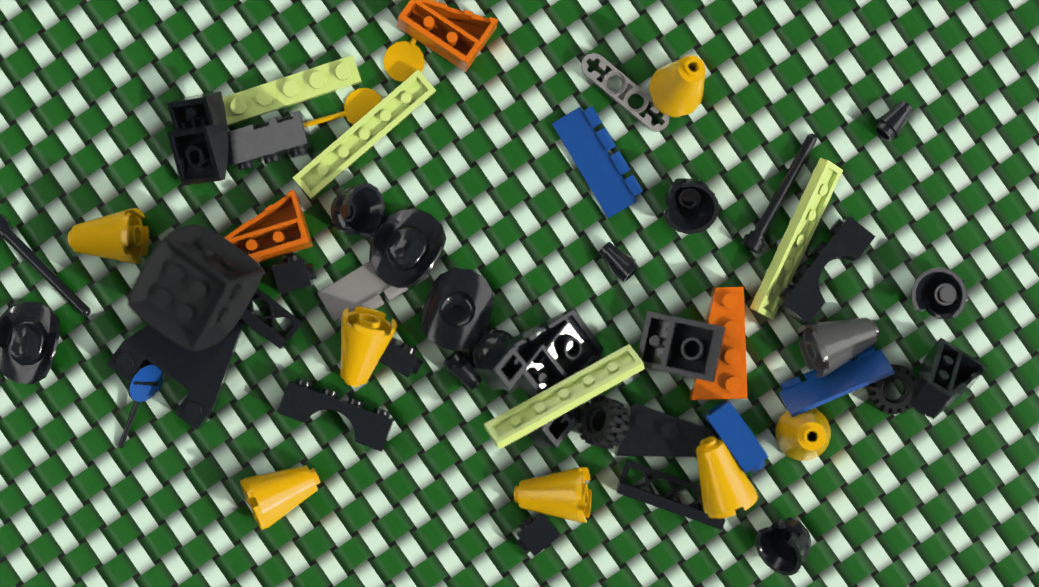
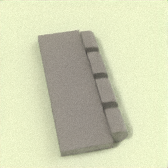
[317,261,430,322]

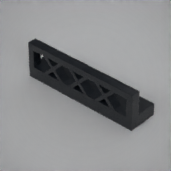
[240,288,303,349]
[616,460,726,530]

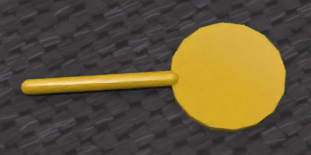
[383,0,436,82]
[307,88,382,127]

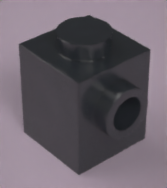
[272,255,317,294]
[516,513,560,556]

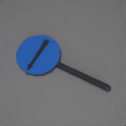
[118,363,163,448]

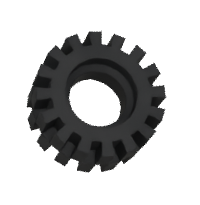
[867,364,917,414]
[577,395,630,449]

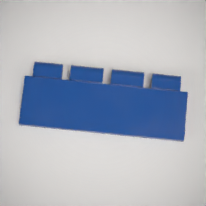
[552,106,643,218]
[779,346,895,417]

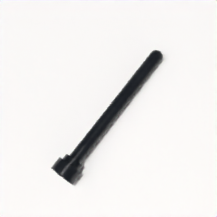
[741,133,817,254]
[0,214,91,317]

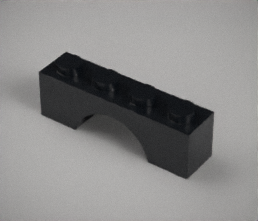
[777,216,876,325]
[277,378,395,452]

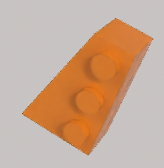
[397,0,498,72]
[224,189,313,263]

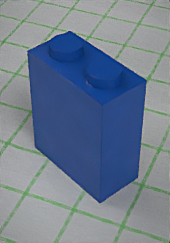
[702,399,769,474]

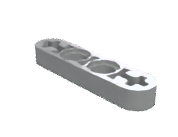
[581,53,670,132]

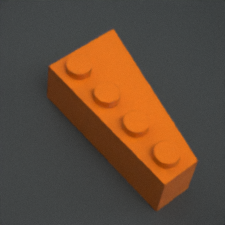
[689,287,747,400]

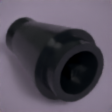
[874,100,913,142]
[598,242,639,282]
[443,350,483,391]

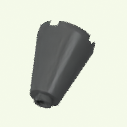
[798,317,879,378]

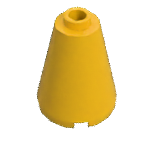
[648,55,706,118]
[67,208,149,264]
[340,306,397,387]
[775,408,831,461]
[696,437,758,519]
[240,465,320,531]
[514,467,592,523]

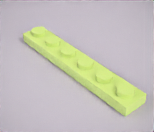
[223,55,362,127]
[293,70,436,199]
[750,158,843,320]
[484,344,645,449]

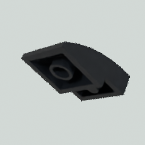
[167,91,228,186]
[638,311,726,382]

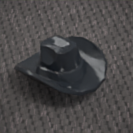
[369,209,446,289]
[421,268,494,351]
[0,302,60,384]

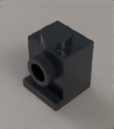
[379,337,424,378]

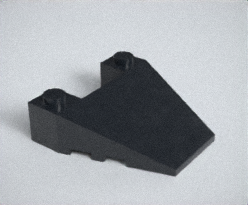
[474,309,604,448]
[106,319,244,430]

